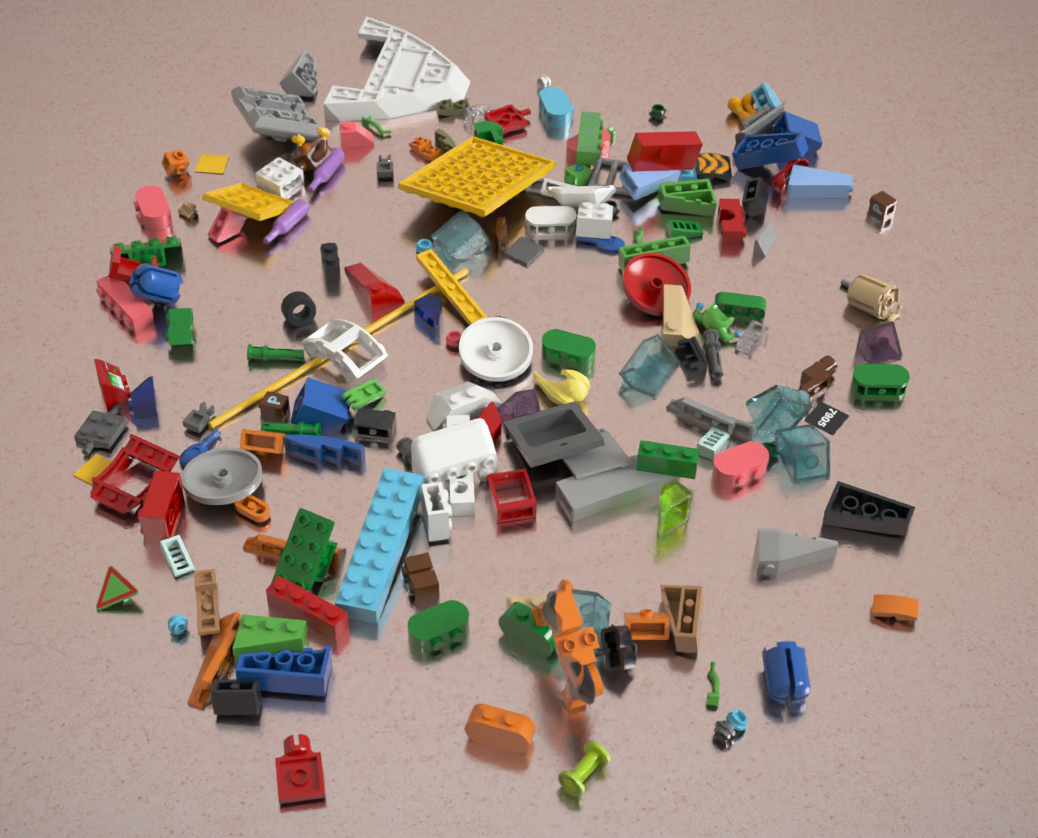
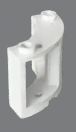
[300,319,388,382]

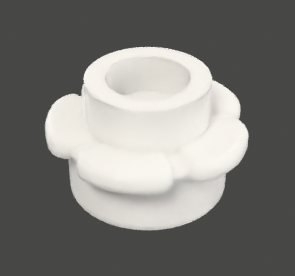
[537,75,551,90]

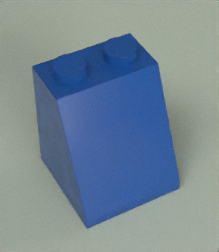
[769,111,823,155]
[290,377,351,431]

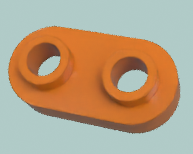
[234,494,270,522]

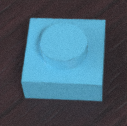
[679,166,697,182]

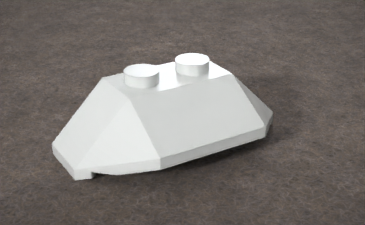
[546,186,616,212]
[426,381,502,431]

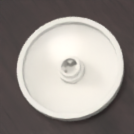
[459,317,533,381]

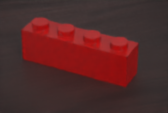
[266,576,349,642]

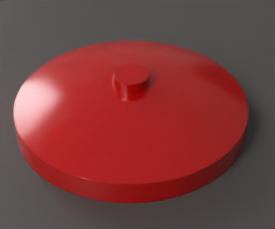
[622,253,691,316]

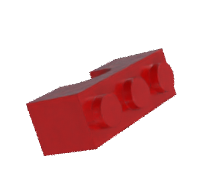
[718,198,746,245]

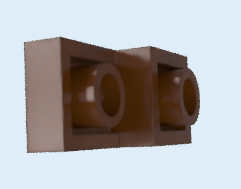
[495,217,509,254]

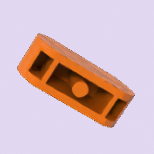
[464,703,536,754]

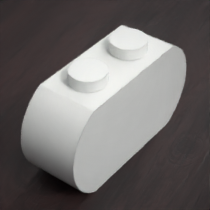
[525,206,577,237]

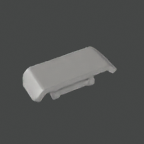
[735,100,786,144]

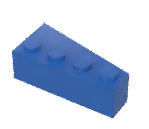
[732,132,809,170]
[236,646,332,696]

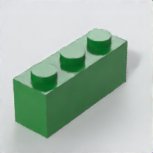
[636,440,700,479]

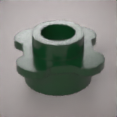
[649,104,667,119]
[763,442,780,458]

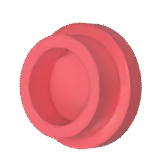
[446,330,462,347]

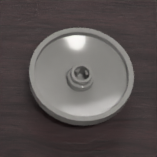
[181,448,263,505]

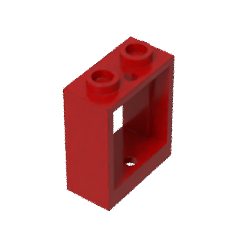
[487,469,537,523]

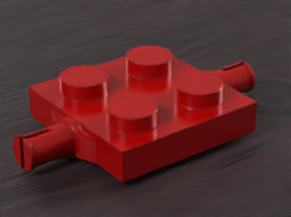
[484,104,531,134]

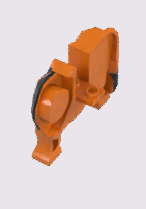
[531,579,603,711]

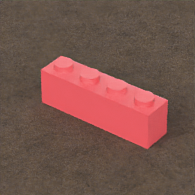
[96,276,155,333]

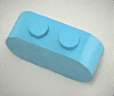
[751,82,781,126]
[539,87,574,128]

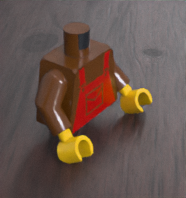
[292,127,333,172]

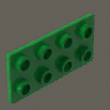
[110,236,182,267]
[271,508,338,592]

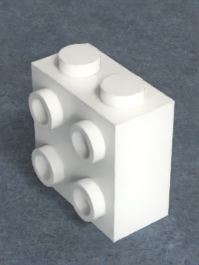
[255,157,304,198]
[422,482,452,542]

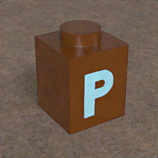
[868,191,898,220]
[258,391,290,422]

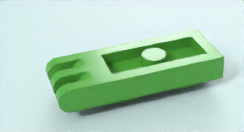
[341,379,387,411]

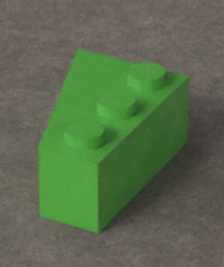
[658,179,717,217]
[233,614,308,664]

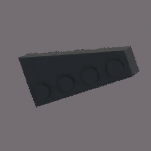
[822,481,915,536]

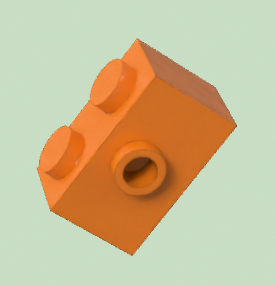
[239,429,286,455]
[624,609,669,640]

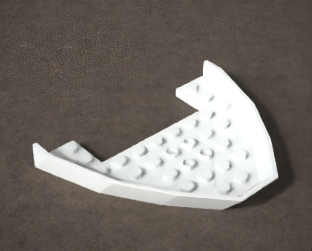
[324,17,470,122]

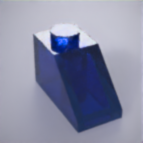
[414,292,443,333]
[128,376,158,419]

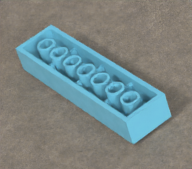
[335,468,424,625]

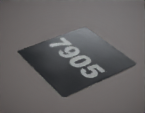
[805,401,849,434]

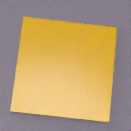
[202,182,294,221]

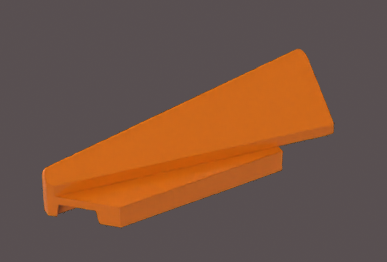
[243,534,346,566]
[187,612,241,709]

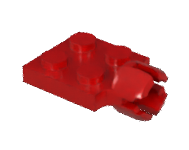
[275,734,326,804]

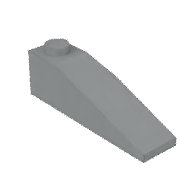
[279,50,317,97]
[754,529,838,575]

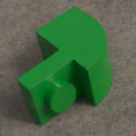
[474,121,503,145]

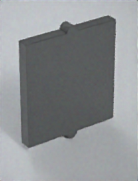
[504,236,544,266]

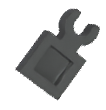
[377,154,394,178]
[182,402,215,433]

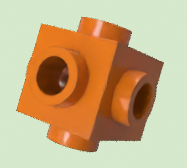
[161,150,190,175]

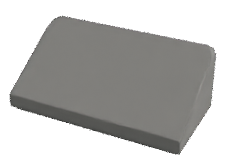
[753,221,777,257]

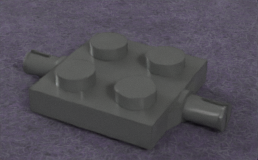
[74,405,128,456]

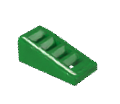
[666,220,703,238]

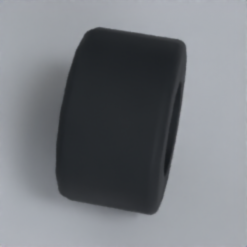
[281,291,316,327]

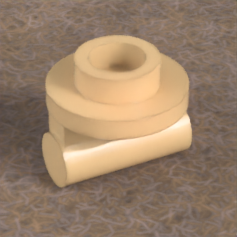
[178,201,198,220]

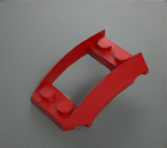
[90,434,180,515]

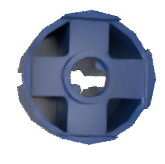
[129,263,183,306]
[762,641,811,704]

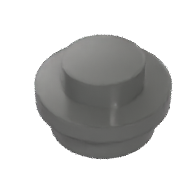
[714,720,735,741]

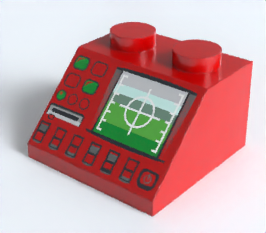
[94,358,132,412]

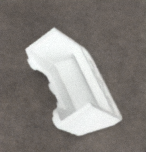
[411,418,498,484]

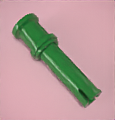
[247,344,304,362]
[261,421,321,436]

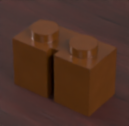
[401,552,440,602]

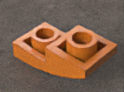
[409,137,443,162]
[872,594,919,621]

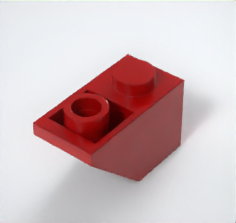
[477,402,502,444]

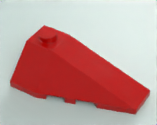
[344,262,405,313]

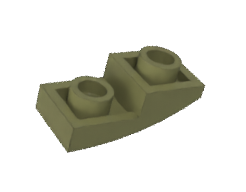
[436,98,472,116]
[435,128,456,154]

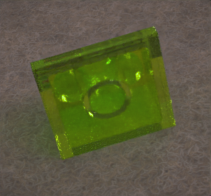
[657,479,692,539]

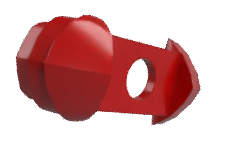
[772,158,809,195]

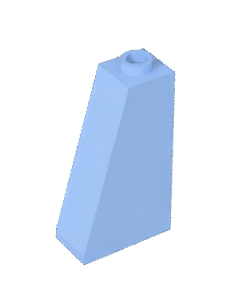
[619,165,682,200]
[786,165,855,198]

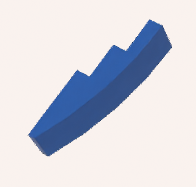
[284,435,365,464]

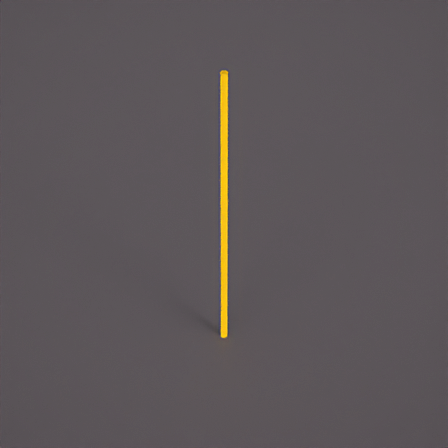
[208,268,468,429]

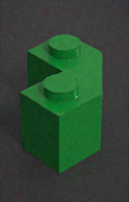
[165,308,194,346]

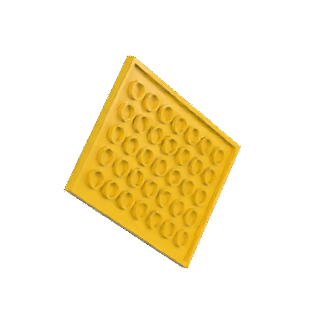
[398,136,556,217]

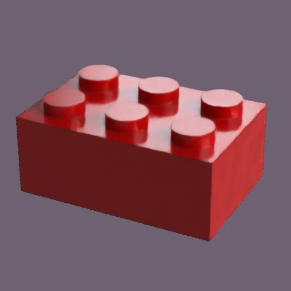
[138,470,185,544]

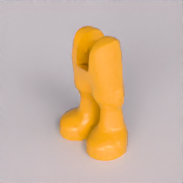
[727,93,759,121]

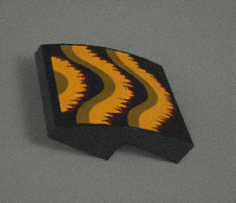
[695,153,732,182]

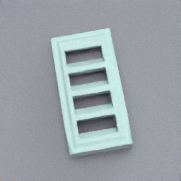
[696,427,730,461]
[160,535,195,578]

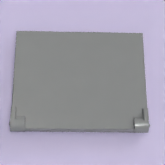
[562,428,632,479]

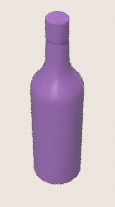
[307,148,345,193]
[263,199,310,244]

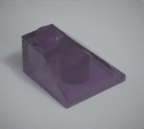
[497,389,540,438]

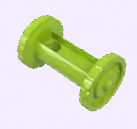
[558,741,611,797]

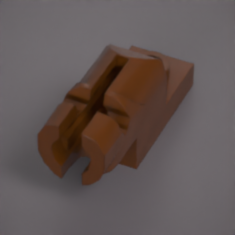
[797,355,838,404]

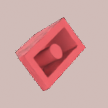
[339,122,374,149]
[207,207,247,243]

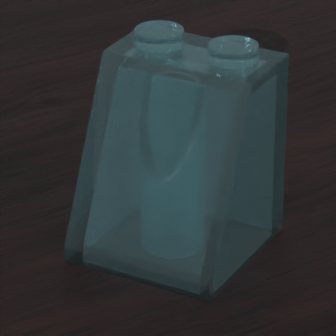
[431,209,493,264]
[746,385,813,437]
[775,424,830,483]

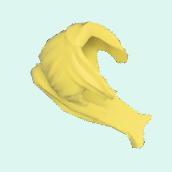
[533,369,590,405]

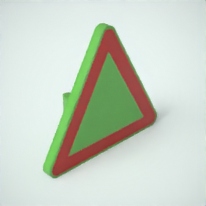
[96,566,139,610]

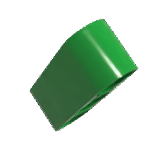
[714,292,766,320]

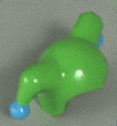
[693,303,742,342]

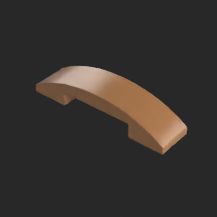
[194,569,220,636]

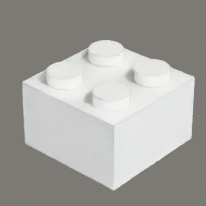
[576,202,613,239]

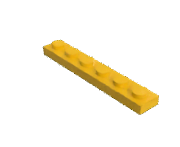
[416,249,488,326]

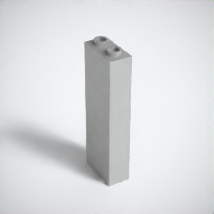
[556,454,680,523]

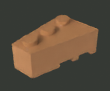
[660,585,704,653]

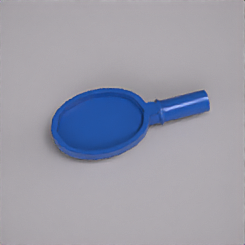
[577,235,625,253]
[179,429,221,469]

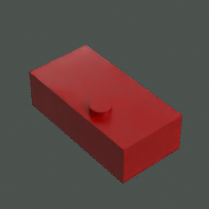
[627,131,703,172]

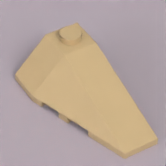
[662,284,699,347]

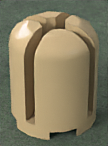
[847,274,900,320]

